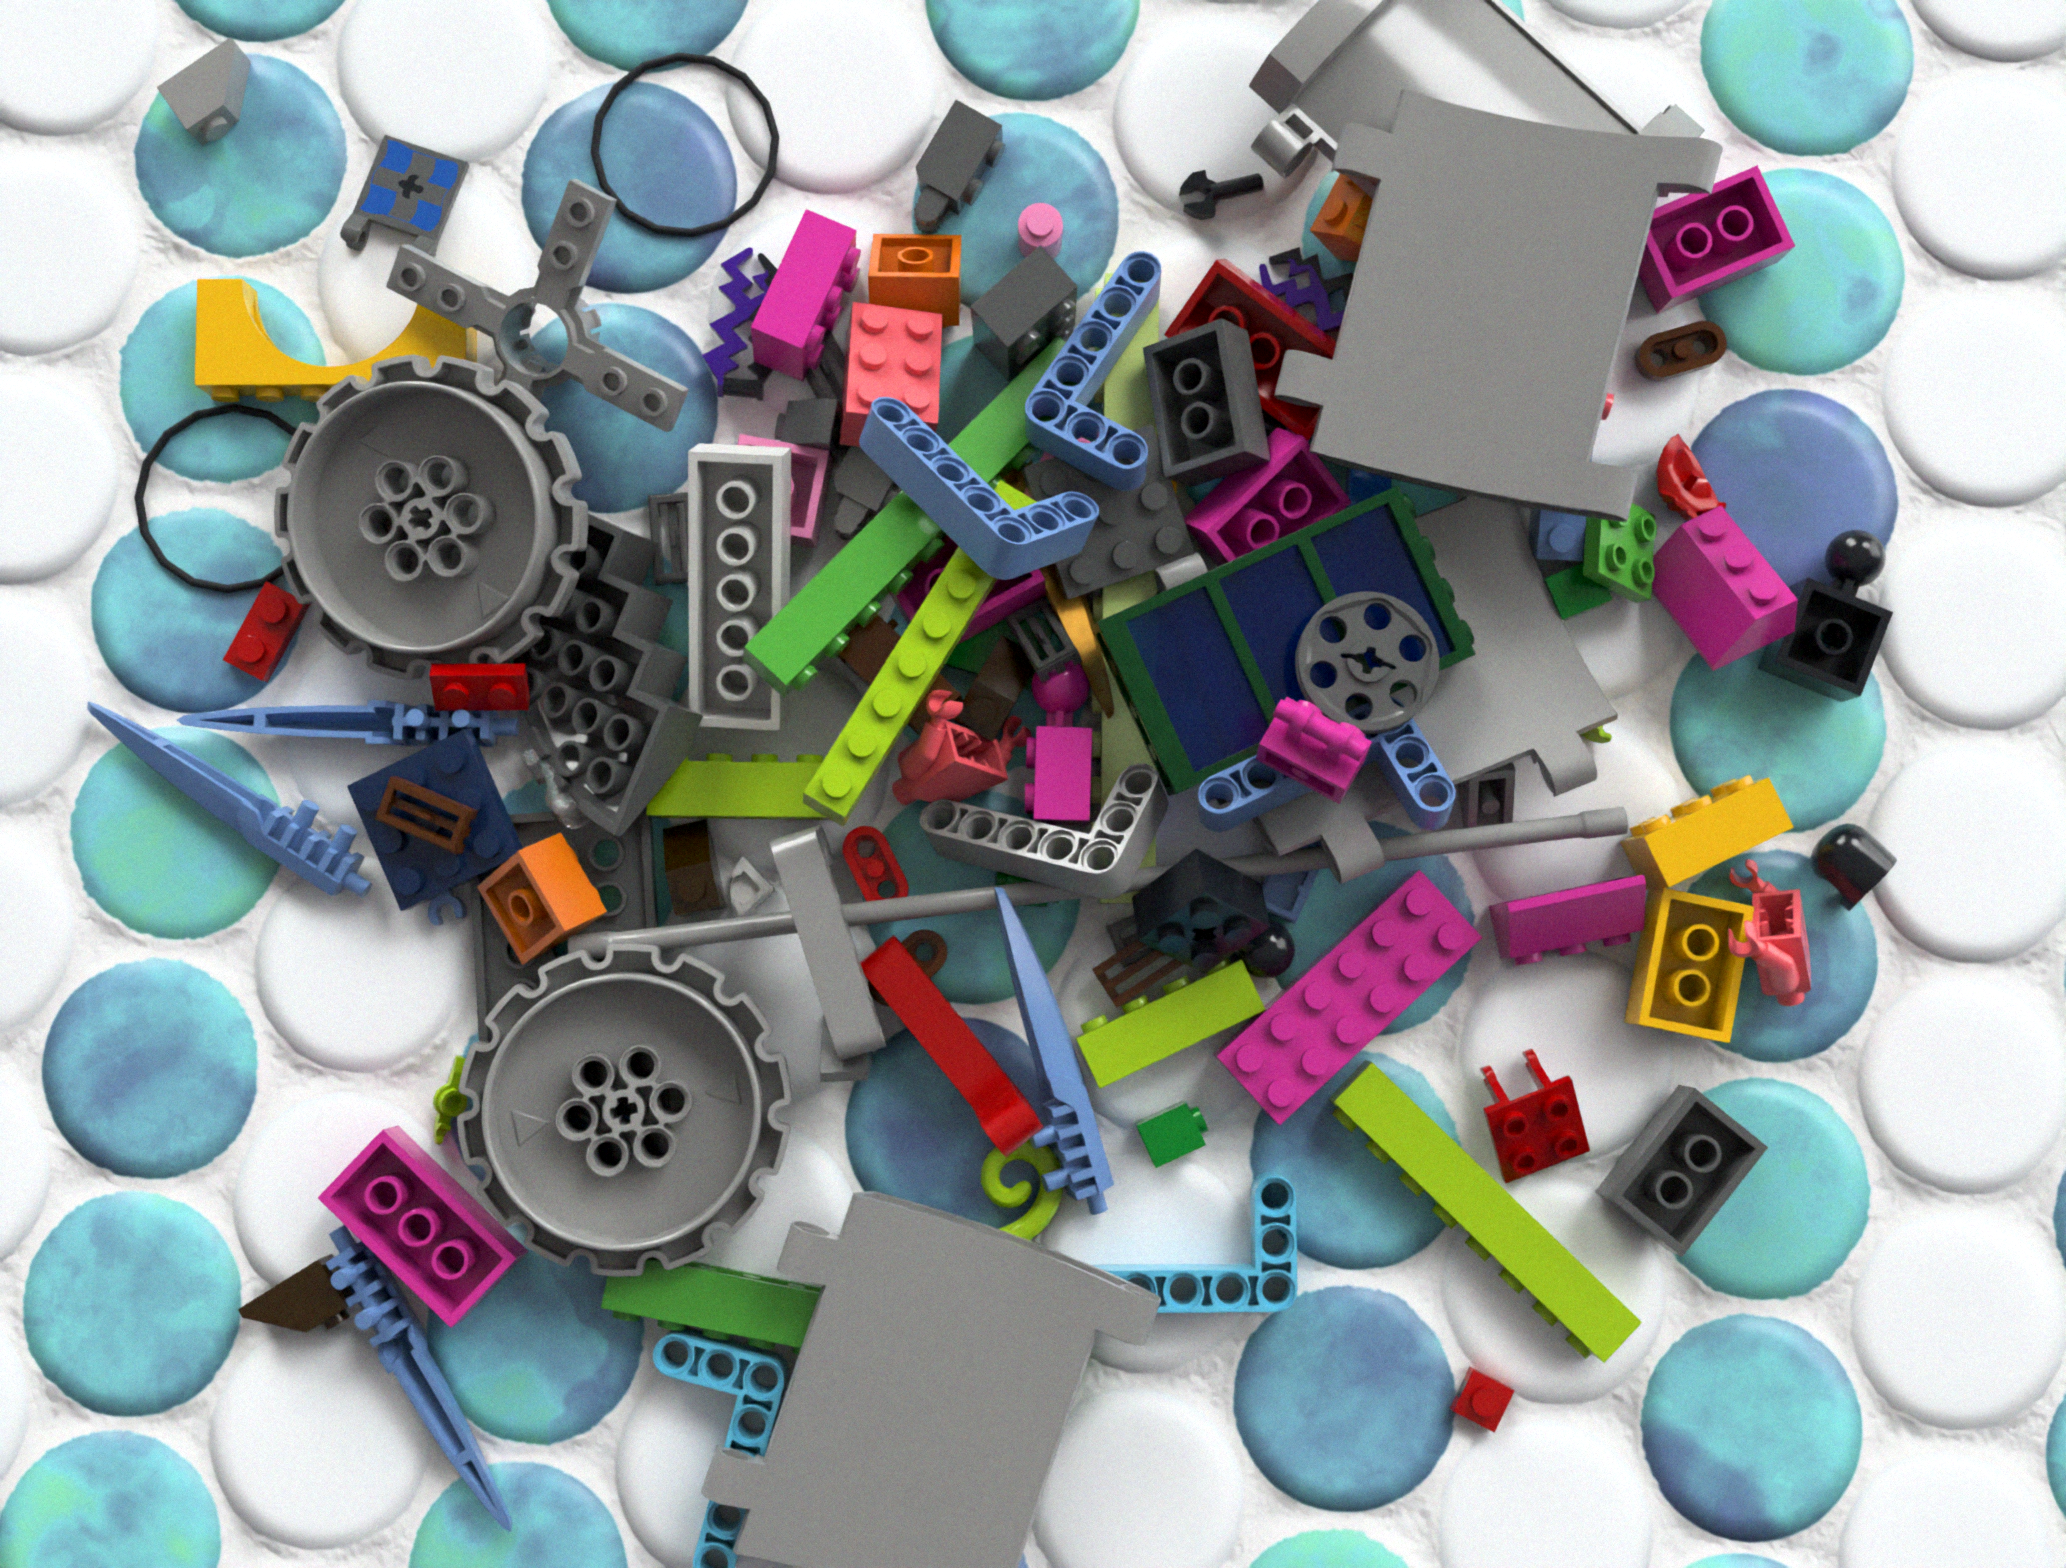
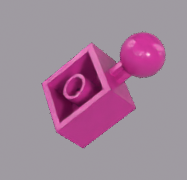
[1025,661,1092,826]

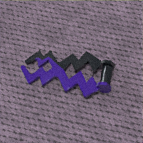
[702,247,778,401]
[1259,247,1353,332]

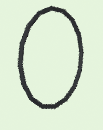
[590,53,779,237]
[134,404,297,593]

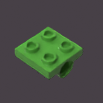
[1583,503,1657,603]

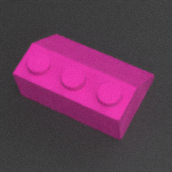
[1652,506,1798,671]
[1488,875,1646,966]

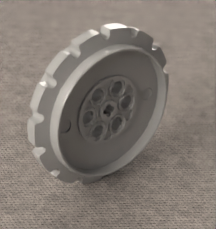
[274,354,588,680]
[457,943,792,1277]

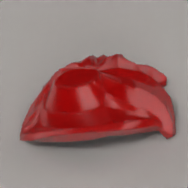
[1655,434,1727,521]

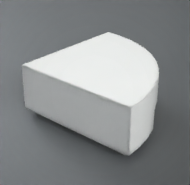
[730,857,775,917]

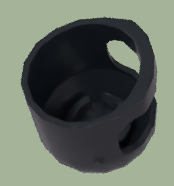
[1810,823,1897,911]

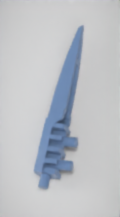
[177,700,520,747]
[87,701,372,898]
[994,887,1114,1215]
[326,1225,512,1532]

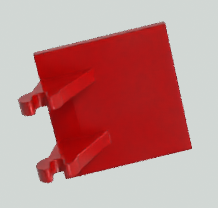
[1480,1049,1590,1183]

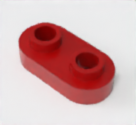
[843,826,909,901]

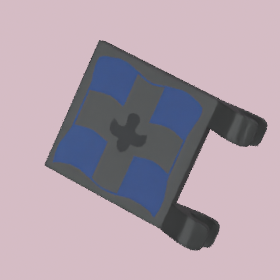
[340,135,469,257]

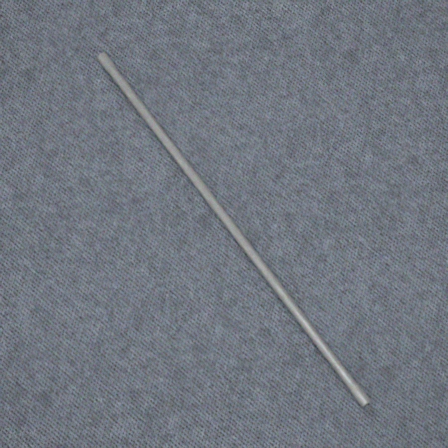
[568,807,1628,960]

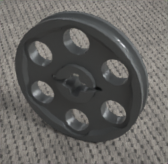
[1295,591,1439,734]

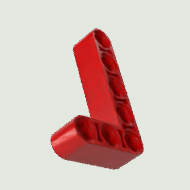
[860,935,1044,1158]

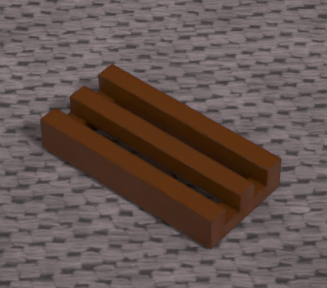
[375,776,478,854]
[1092,939,1183,1008]

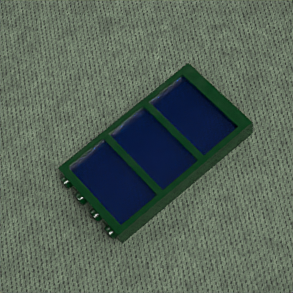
[1091,485,1476,796]

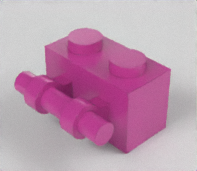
[1256,697,1372,804]

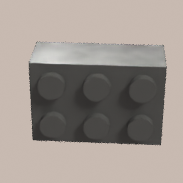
[970,245,1078,383]
[1143,318,1271,487]
[1595,1085,1768,1257]

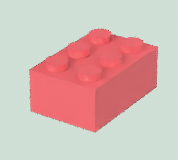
[839,302,942,447]

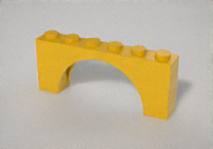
[195,279,477,402]

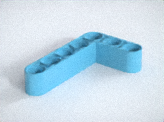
[1092,1172,1298,1313]
[653,1328,789,1568]

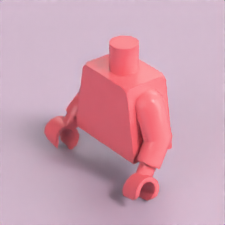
[892,690,1032,805]
[1728,859,1811,1006]

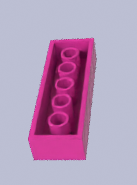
[1213,869,1482,1125]

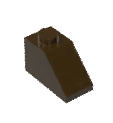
[953,635,1042,742]
[663,819,727,917]
[238,1254,353,1333]

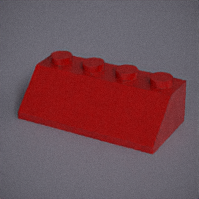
[1164,258,1337,442]

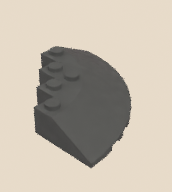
[513,513,703,837]

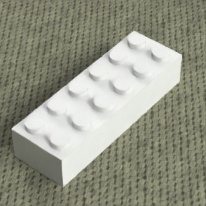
[688,443,791,731]

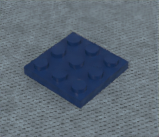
[347,729,523,911]

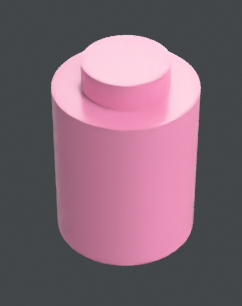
[1018,203,1063,259]

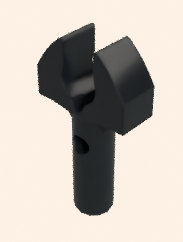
[1179,170,1264,220]

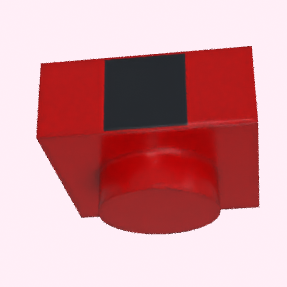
[1450,1367,1514,1433]

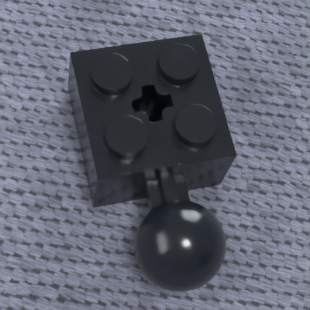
[1757,530,1893,702]
[1132,848,1295,979]

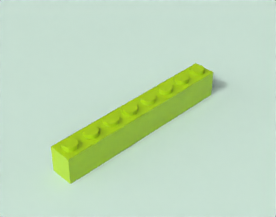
[803,480,1037,827]
[1328,1060,1642,1363]

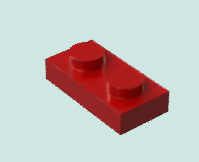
[223,581,311,683]
[429,664,530,711]

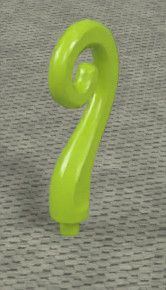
[980,1140,1063,1240]

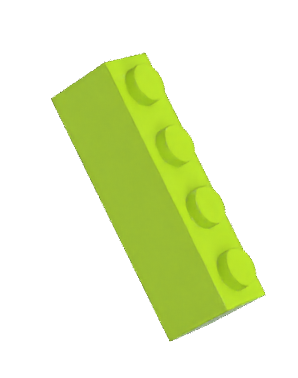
[646,753,830,820]
[1075,957,1266,1089]

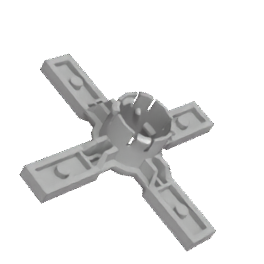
[386,179,689,432]

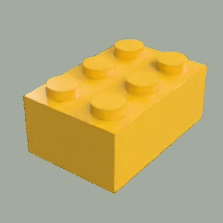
[1620,774,1794,890]
[1624,888,1754,1043]

